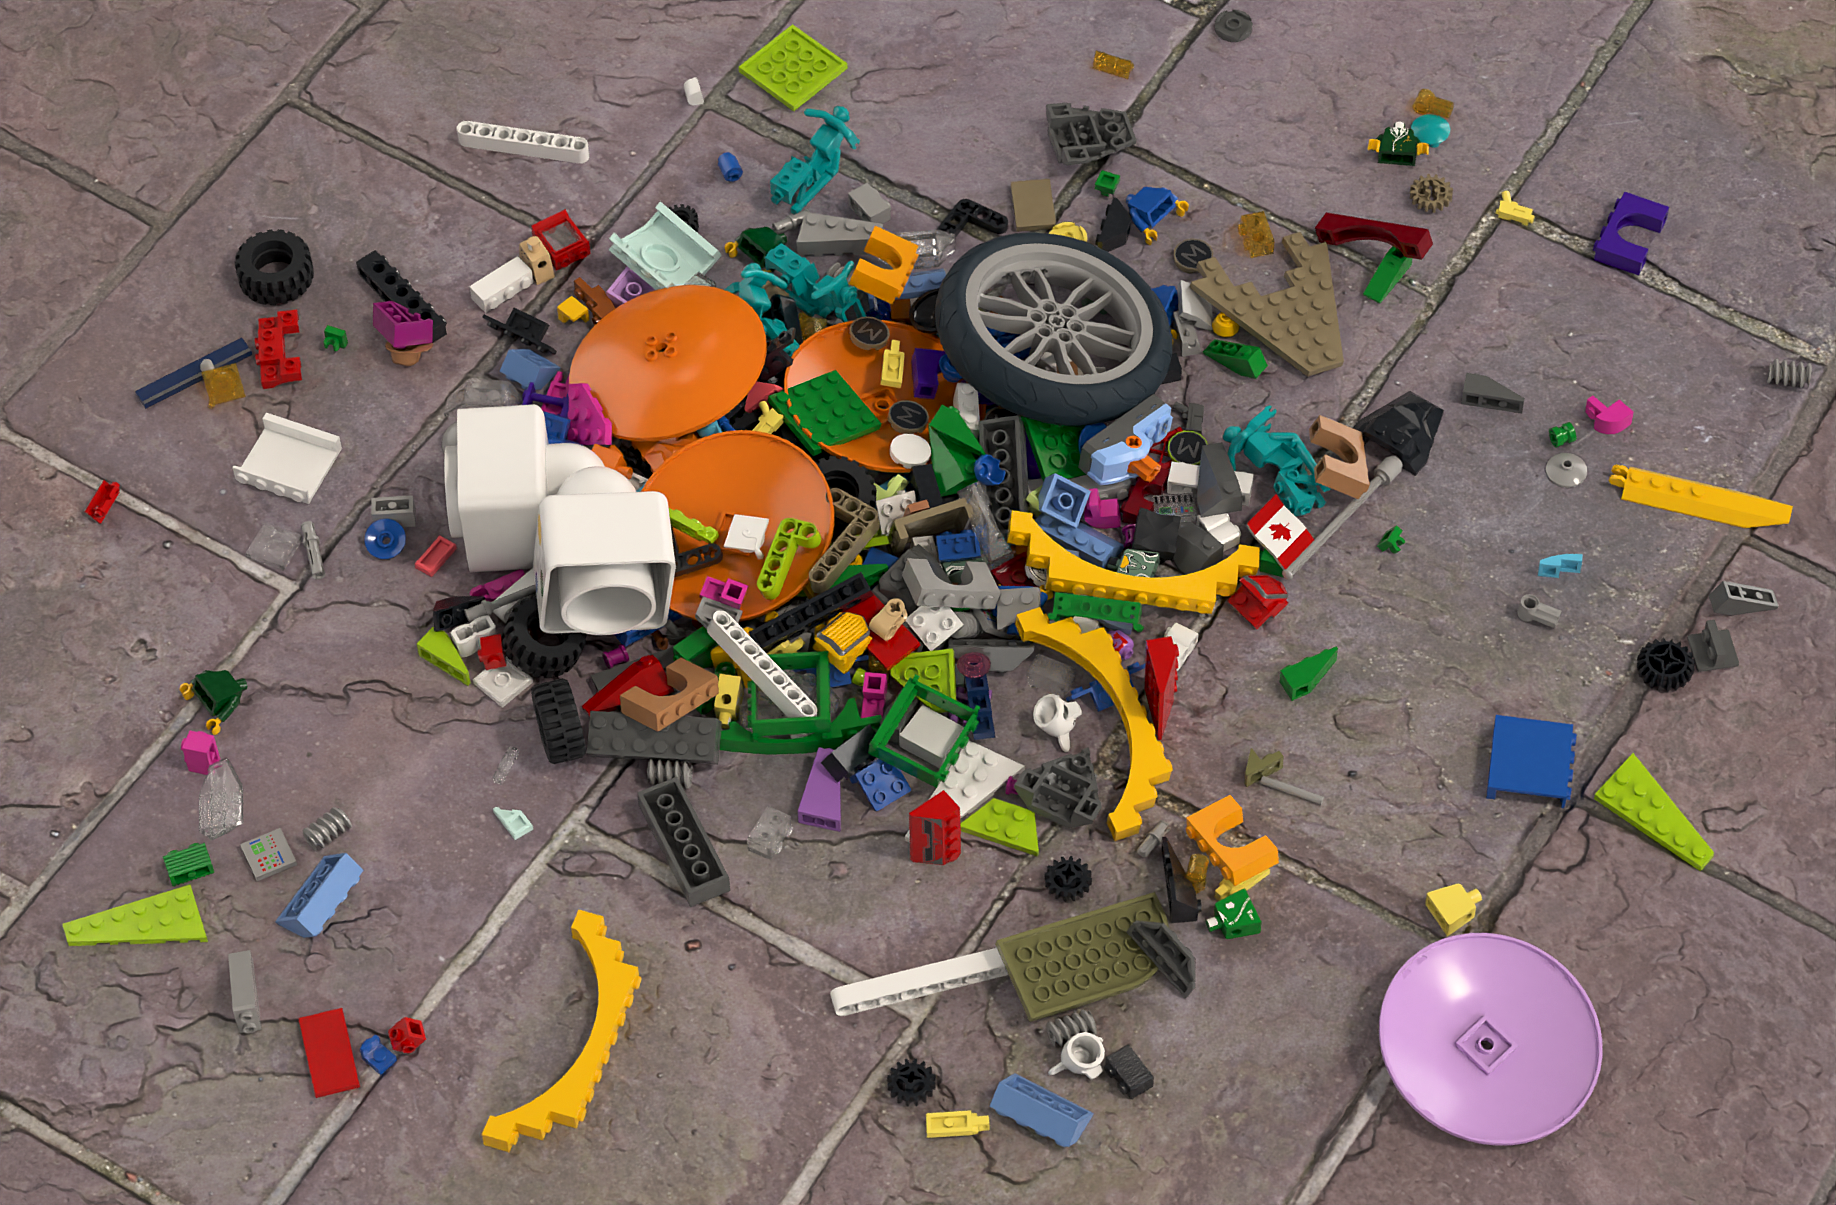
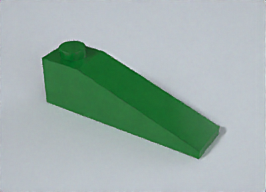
[928,423,980,496]

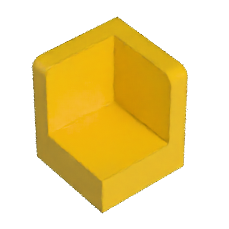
[557,296,589,323]

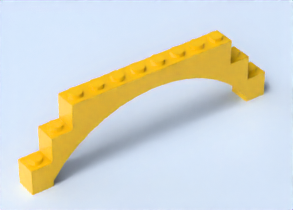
[1007,510,1260,614]
[1015,607,1173,841]
[482,910,641,1152]

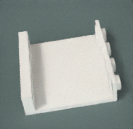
[233,413,342,504]

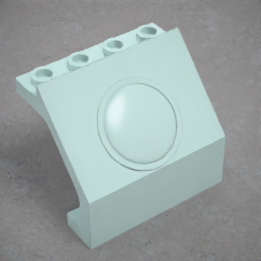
[609,202,722,290]

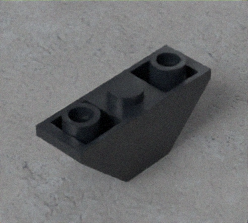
[1095,197,1131,252]
[433,596,486,632]

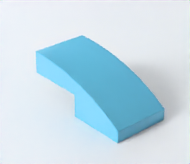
[1538,554,1583,578]

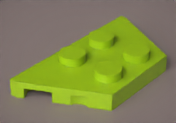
[960,798,1039,857]

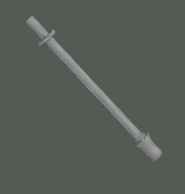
[464,584,536,622]

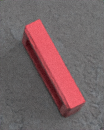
[415,535,457,577]

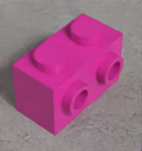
[181,730,220,776]

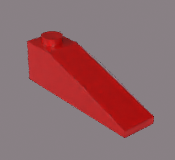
[582,655,674,717]

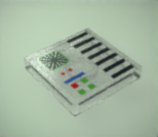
[1152,493,1197,522]

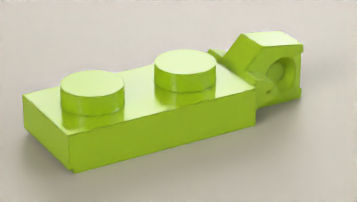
[668,507,719,544]

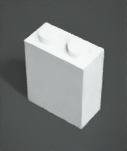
[899,705,964,768]

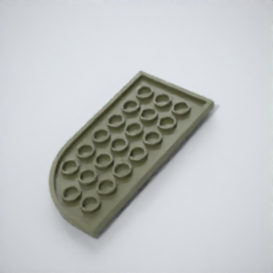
[995,892,1169,1022]

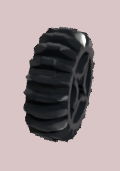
[1636,637,1695,692]

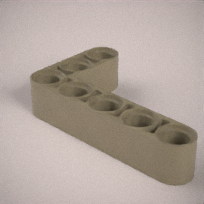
[809,488,880,594]

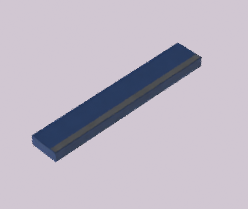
[135,338,252,409]

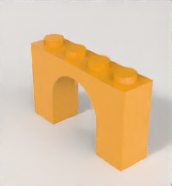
[848,226,919,304]
[1185,795,1279,886]

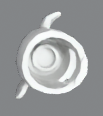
[1033,694,1082,752]
[1048,1032,1105,1080]

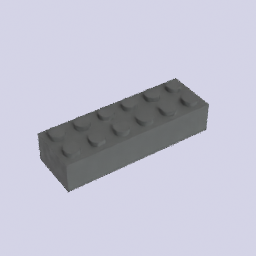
[979,415,1030,544]
[587,711,722,765]
[637,777,730,907]

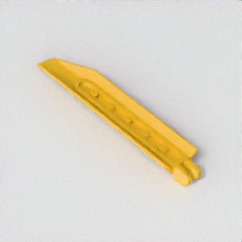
[1609,464,1793,528]

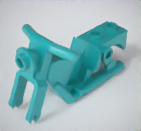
[770,106,860,214]
[765,243,866,322]
[724,263,799,375]
[1223,405,1331,517]

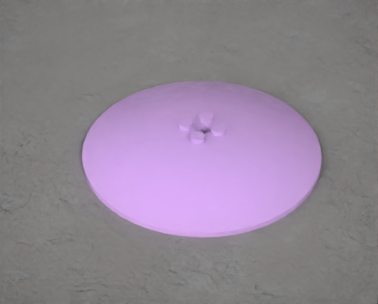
[1379,933,1602,1146]

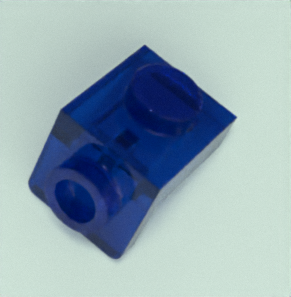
[866,297,891,321]

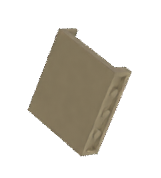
[886,498,973,558]

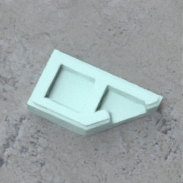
[493,807,533,840]

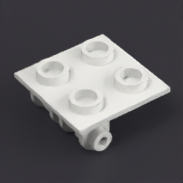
[876,490,916,535]
[906,606,964,651]

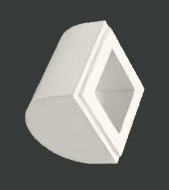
[684,77,704,106]

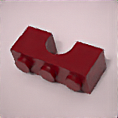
[1120,468,1169,524]

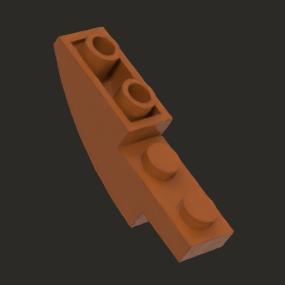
[574,277,615,325]

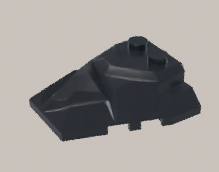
[1353,391,1444,476]

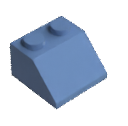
[500,349,561,390]
[1038,473,1091,529]

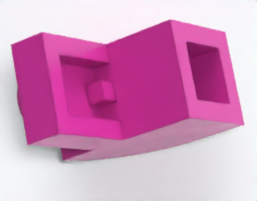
[1585,396,1634,434]
[1084,488,1121,529]
[699,576,748,609]
[861,672,887,718]

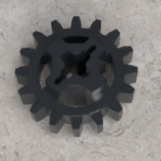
[1044,856,1092,902]
[887,1058,936,1106]

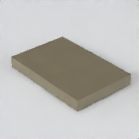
[1011,179,1056,232]

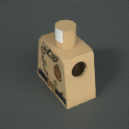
[519,236,555,285]

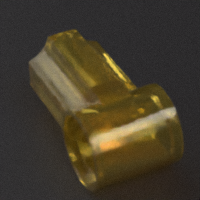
[1412,89,1454,118]
[1186,854,1209,894]

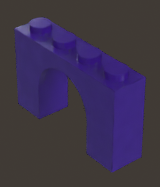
[1593,191,1669,275]
[911,348,994,406]

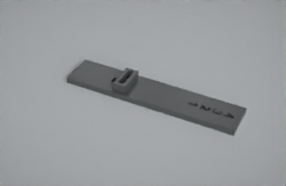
[591,647,674,692]

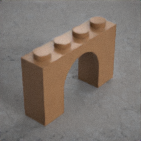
[1309,415,1370,499]
[620,658,719,732]

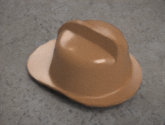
[385,342,433,366]

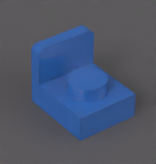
[360,1034,397,1075]

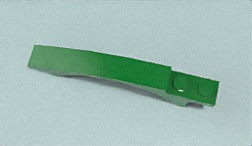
[720,698,882,755]

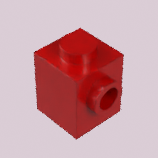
[478,634,507,670]

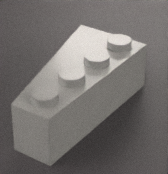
[797,212,883,257]

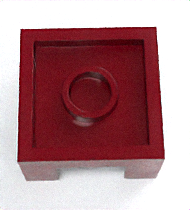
[990,552,1047,591]

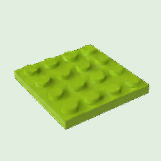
[739,24,848,111]

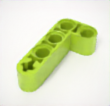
[757,518,822,600]

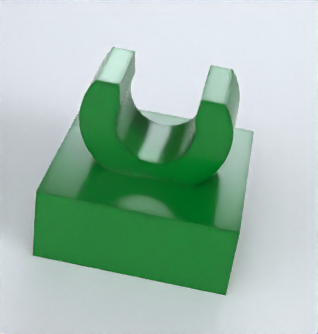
[1095,170,1120,197]
[323,325,348,352]
[1377,525,1405,554]

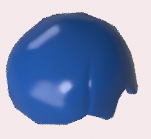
[974,454,1006,486]

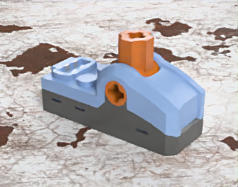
[1078,394,1173,486]

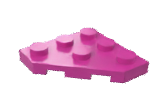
[567,383,612,445]

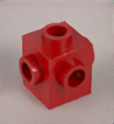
[388,1017,426,1054]

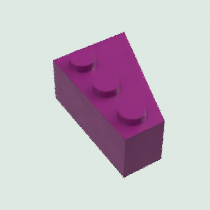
[373,301,433,349]

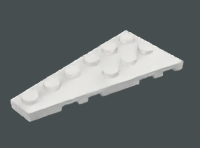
[905,740,1025,843]

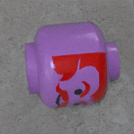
[1107,630,1134,660]

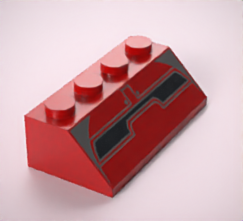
[909,790,961,865]

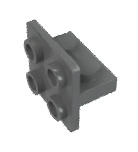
[1687,620,1739,672]

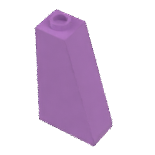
[798,748,841,832]

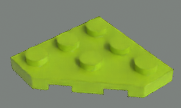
[890,649,956,713]

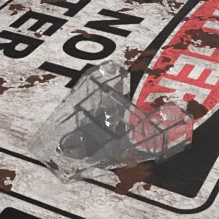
[957,481,1015,569]

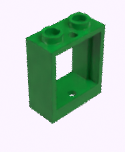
[673,626,718,669]

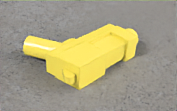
[1496,191,1535,226]
[752,401,784,434]

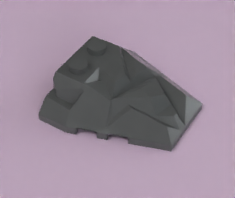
[1046,103,1137,165]
[872,544,970,617]

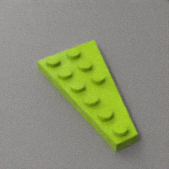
[1594,753,1714,872]
[62,885,208,946]

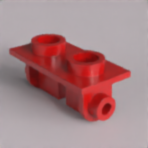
[84,480,120,524]

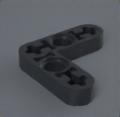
[936,199,1008,245]
[671,525,723,578]

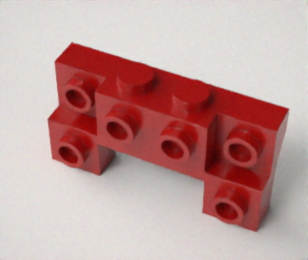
[255,310,302,389]

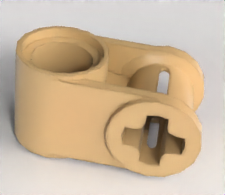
[869,599,908,641]

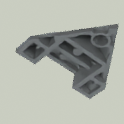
[1014,747,1102,828]

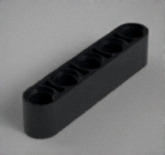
[770,294,804,378]

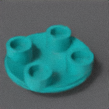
[1411,114,1450,148]

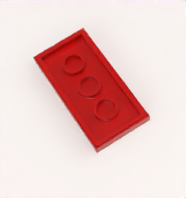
[842,594,921,671]
[299,1008,360,1098]

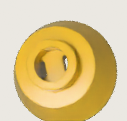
[1212,312,1239,337]

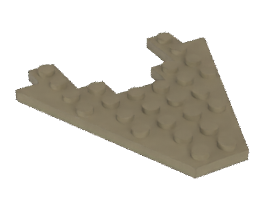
[1190,232,1344,377]

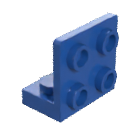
[935,530,981,562]
[850,759,911,811]

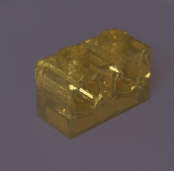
[1238,211,1275,258]

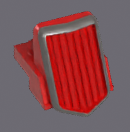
[1227,575,1289,629]

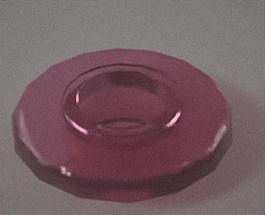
[957,652,991,678]

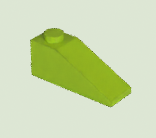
[417,627,471,686]

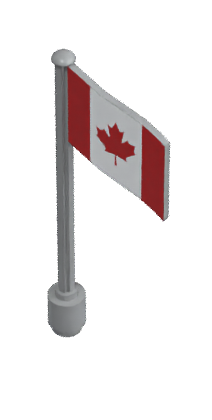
[1247,456,1403,580]

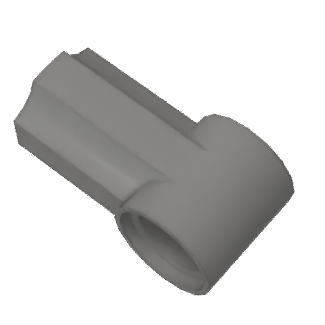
[1517,594,1562,628]

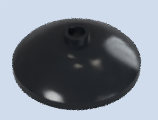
[909,288,939,334]

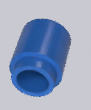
[718,152,743,182]

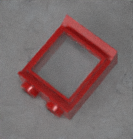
[531,209,591,271]

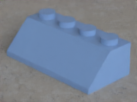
[866,268,946,314]
[1035,512,1124,570]
[275,853,363,938]
[989,1074,1094,1147]

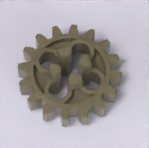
[1410,174,1453,213]

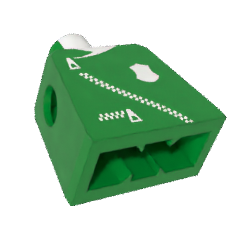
[1205,888,1262,939]

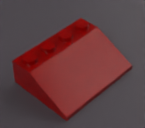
[1144,636,1179,740]

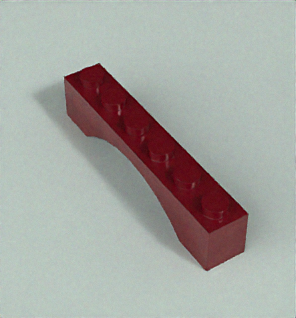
[1315,212,1433,260]

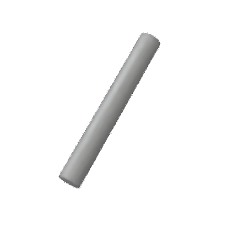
[1260,776,1324,805]

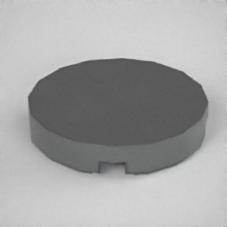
[1215,9,1253,42]

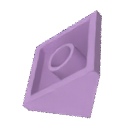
[606,266,655,308]

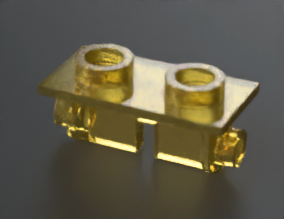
[1092,50,1134,79]

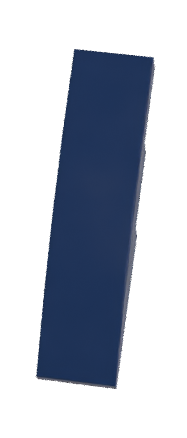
[962,659,995,740]

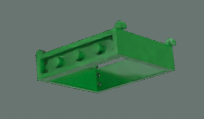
[1048,592,1144,632]
[747,651,831,742]
[868,674,981,788]

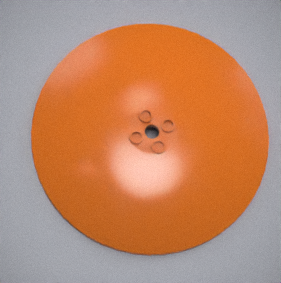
[569,285,767,441]
[784,320,986,473]
[641,430,835,622]

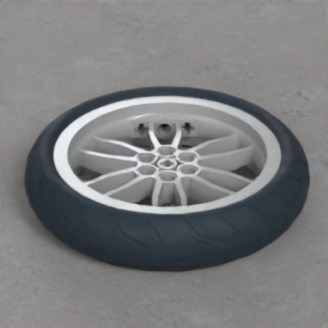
[935,232,1172,426]

